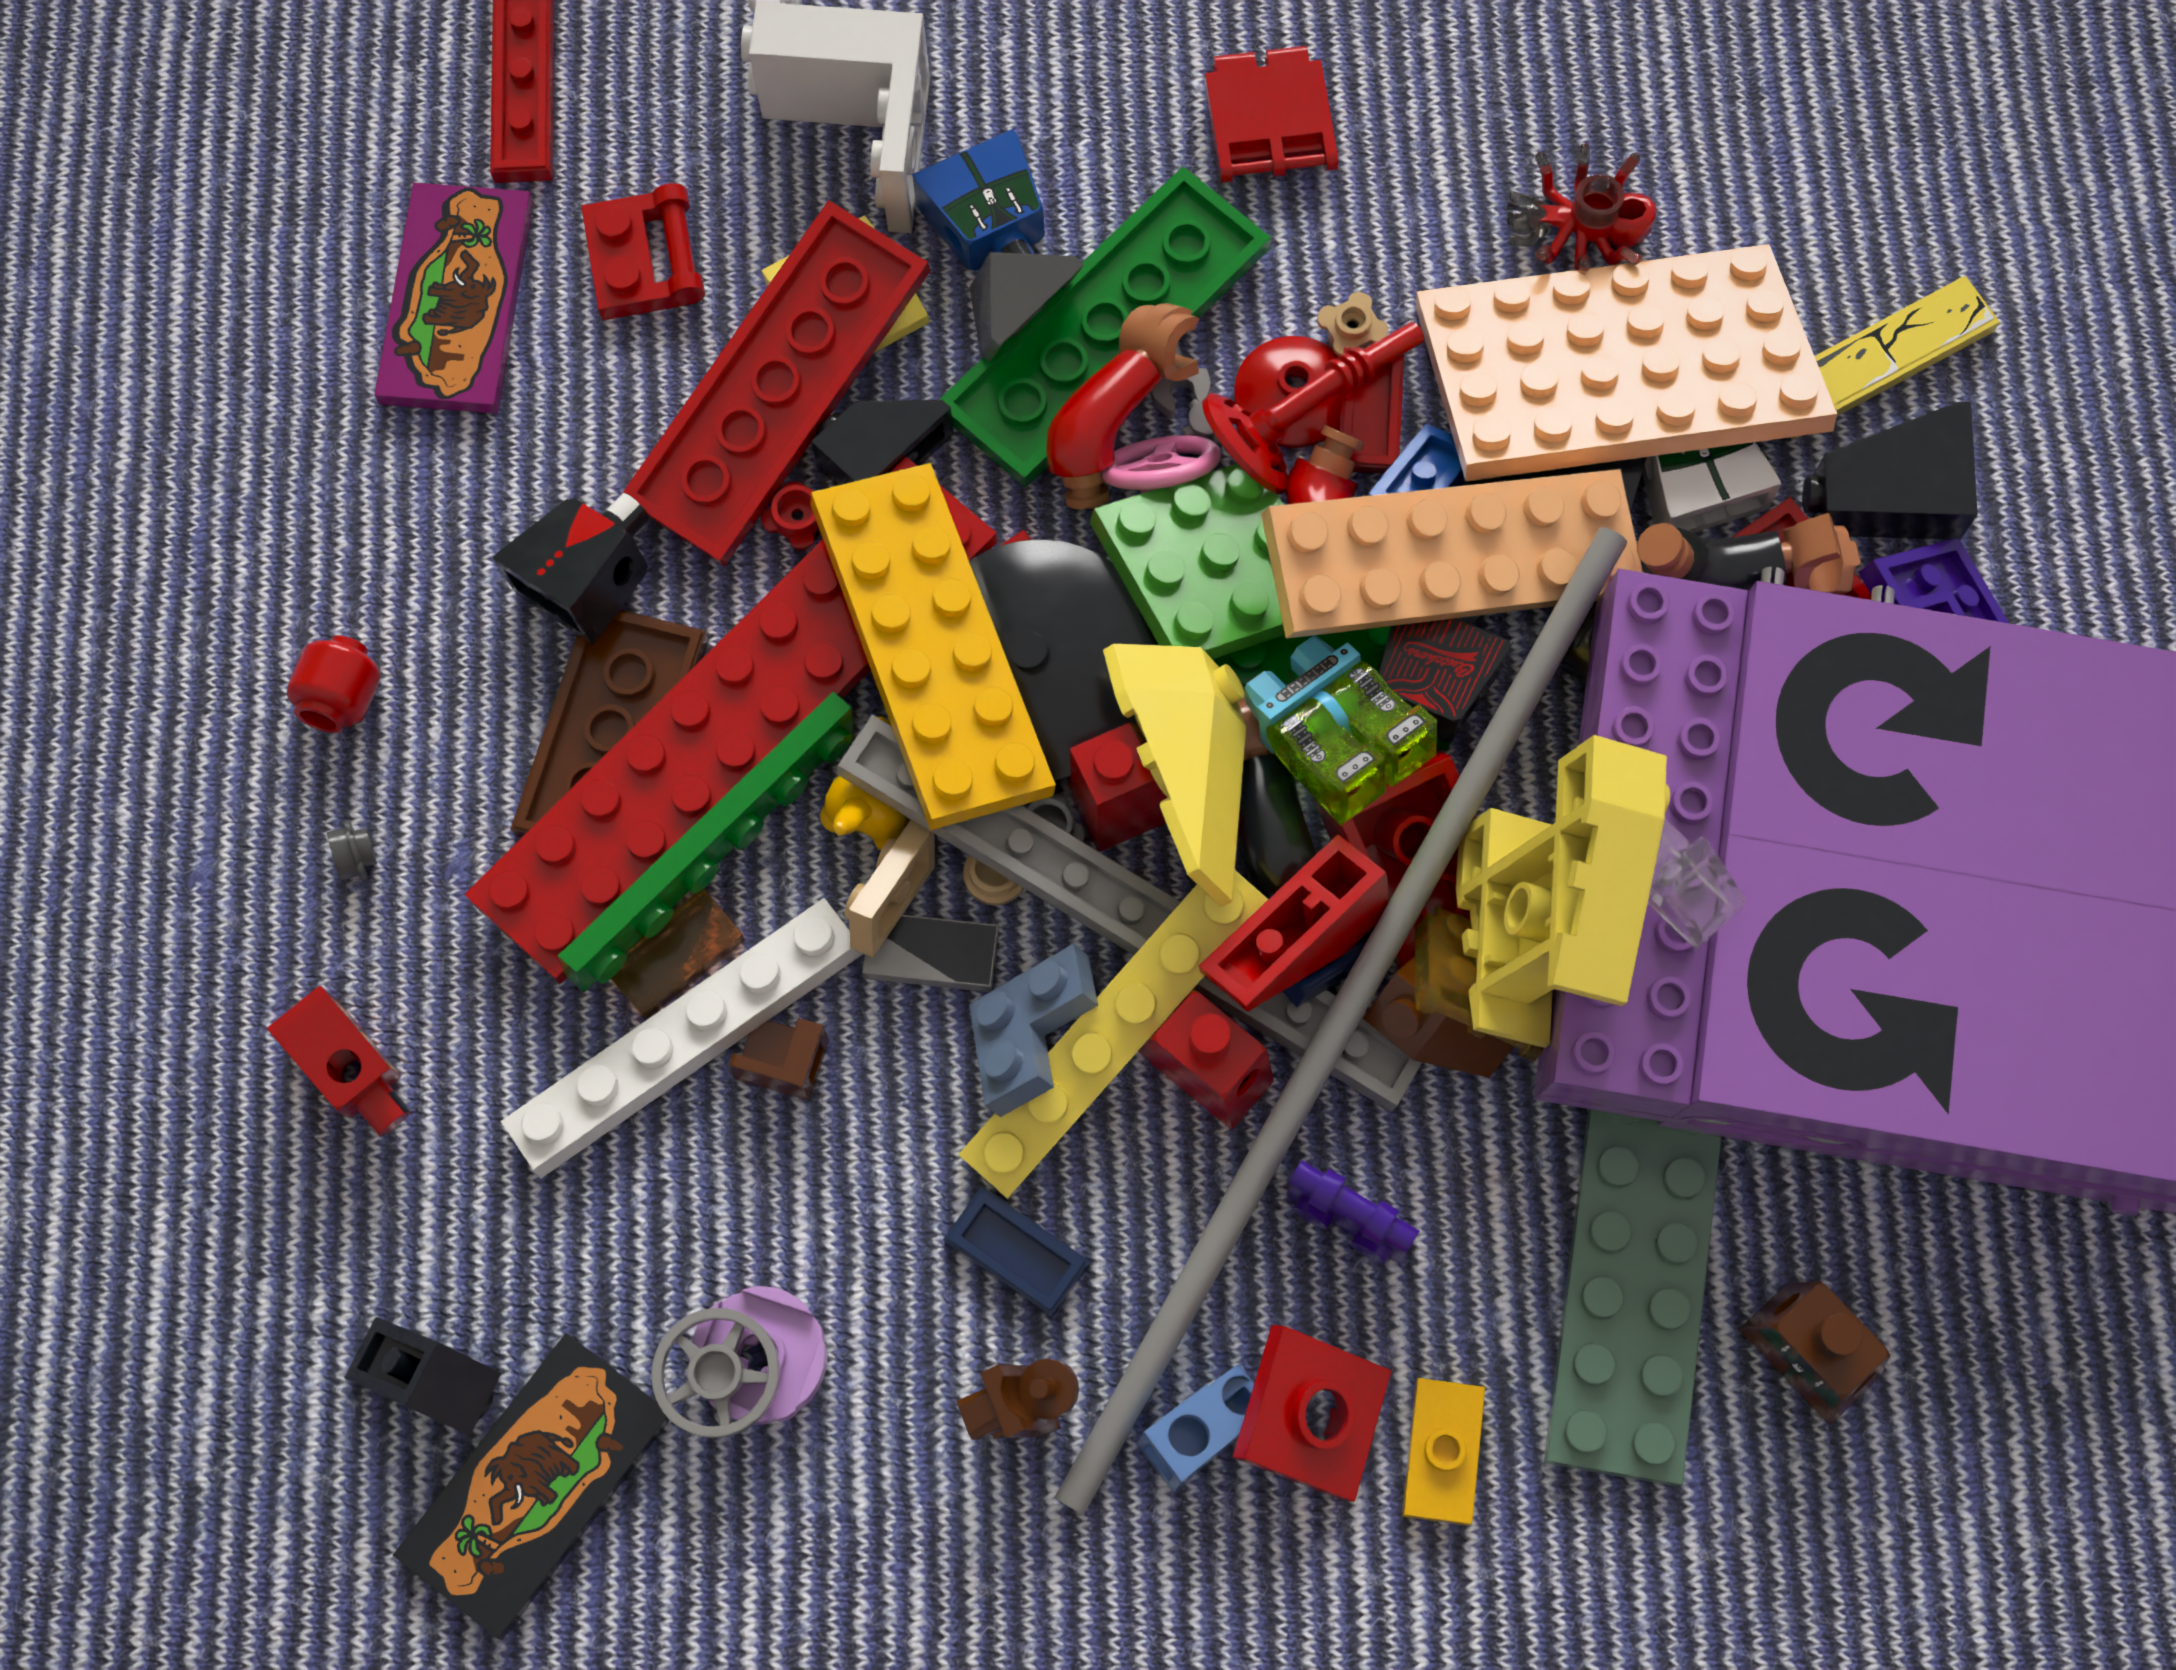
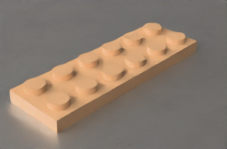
[1261,469,1643,639]

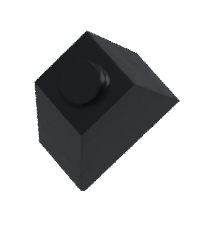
[1802,401,1978,540]

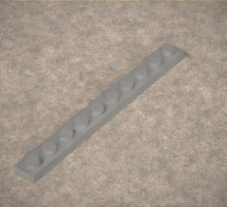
[836,715,1422,1112]

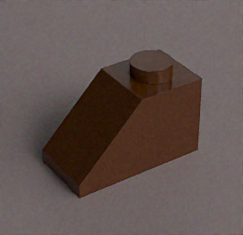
[1363,946,1518,1078]

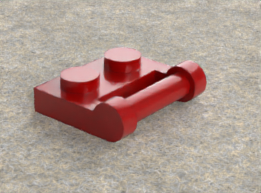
[581,183,705,321]

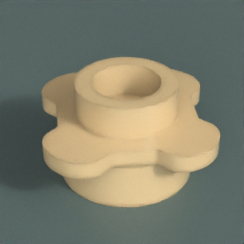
[1317,292,1388,356]

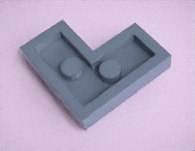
[969,943,1098,1117]

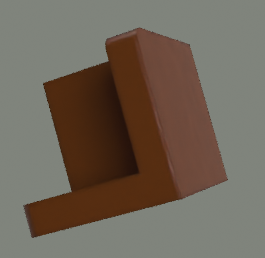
[728,1018,829,1101]

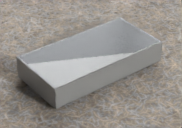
[862,915,999,992]

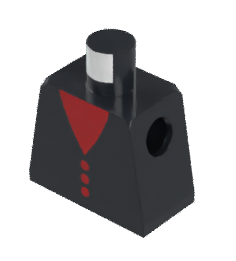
[492,493,650,645]

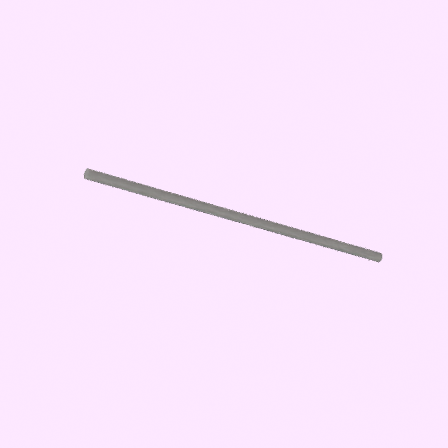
[1054,527,1627,1515]

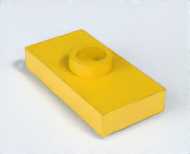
[1402,1378,1485,1526]

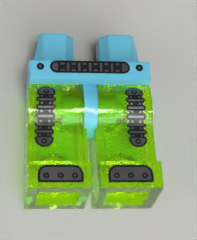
[1245,635,1437,826]

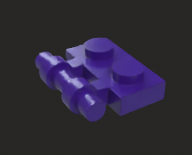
[1286,1160,1420,1265]

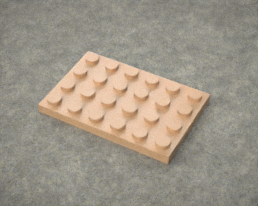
[1416,244,1837,482]

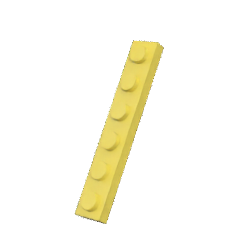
[958,870,1269,1199]

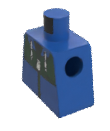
[912,128,1045,271]

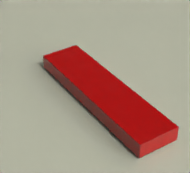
[490,0,554,183]

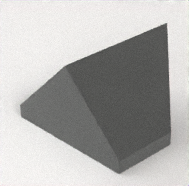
[969,252,1084,362]

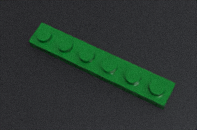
[558,692,853,993]

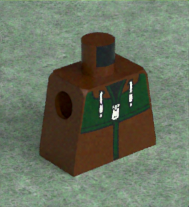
[1739,1281,1891,1425]

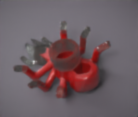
[1507,144,1657,272]

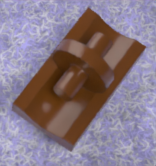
[957,1358,1079,1440]

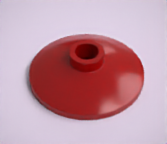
[1234,336,1340,448]

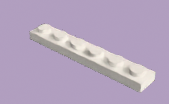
[501,898,863,1179]

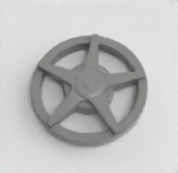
[651,1308,780,1438]

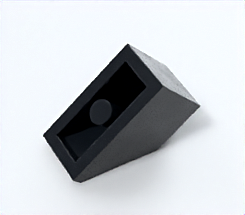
[811,400,954,486]
[344,1317,502,1436]

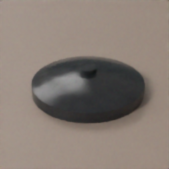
[969,540,1159,787]

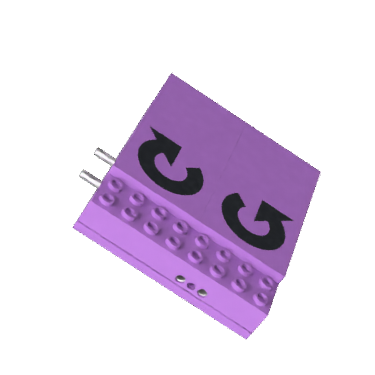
[1533,567,2176,1215]

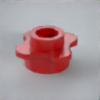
[761,481,819,550]

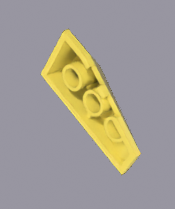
[1103,644,1246,907]

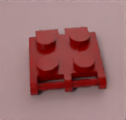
[1204,46,1338,183]

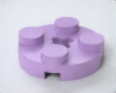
[690,1286,828,1425]

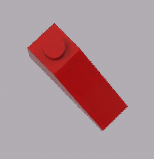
[1199,834,1389,1012]

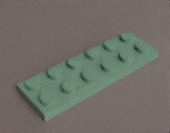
[1543,1109,1721,1487]

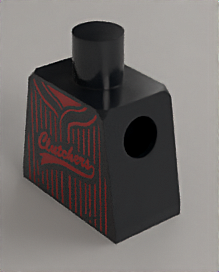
[1369,618,1513,759]

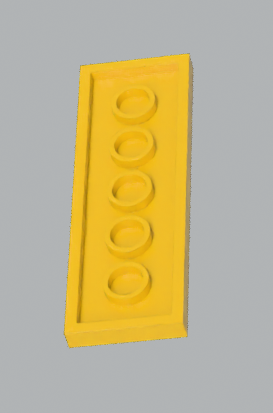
[811,463,1056,831]

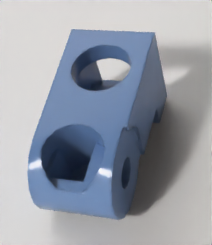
[1137,1364,1254,1493]

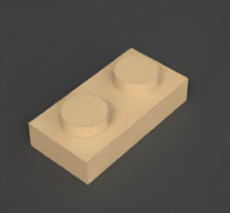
[844,820,935,958]

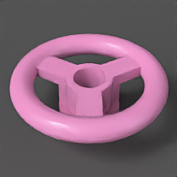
[1102,435,1221,494]

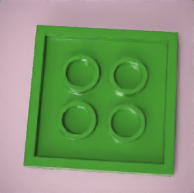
[1090,464,1285,660]

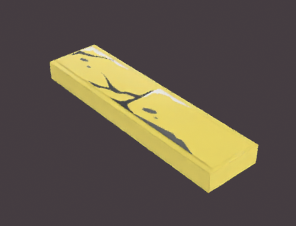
[1792,275,2000,440]

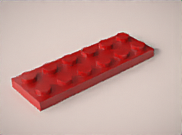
[622,200,931,567]

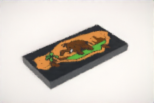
[392,1333,670,1640]

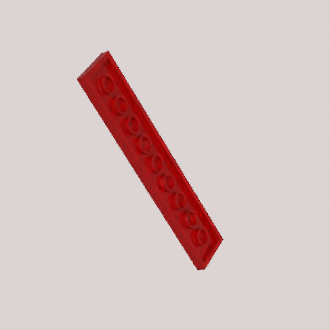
[464,456,997,985]

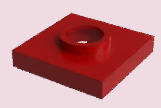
[1233,1325,1392,1502]

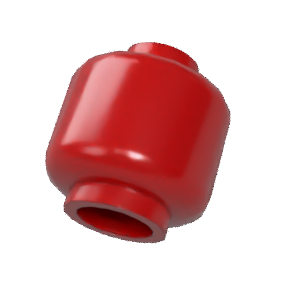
[286,635,381,733]

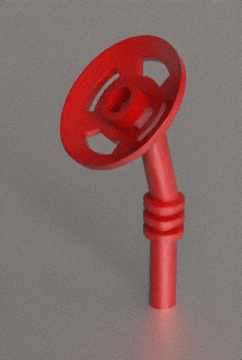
[1202,322,1424,494]

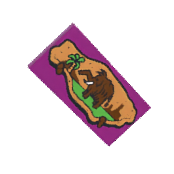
[374,182,534,414]

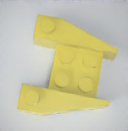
[1456,735,1670,1048]

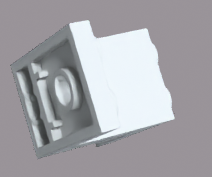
[741,0,930,233]

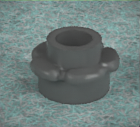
[327,820,377,881]

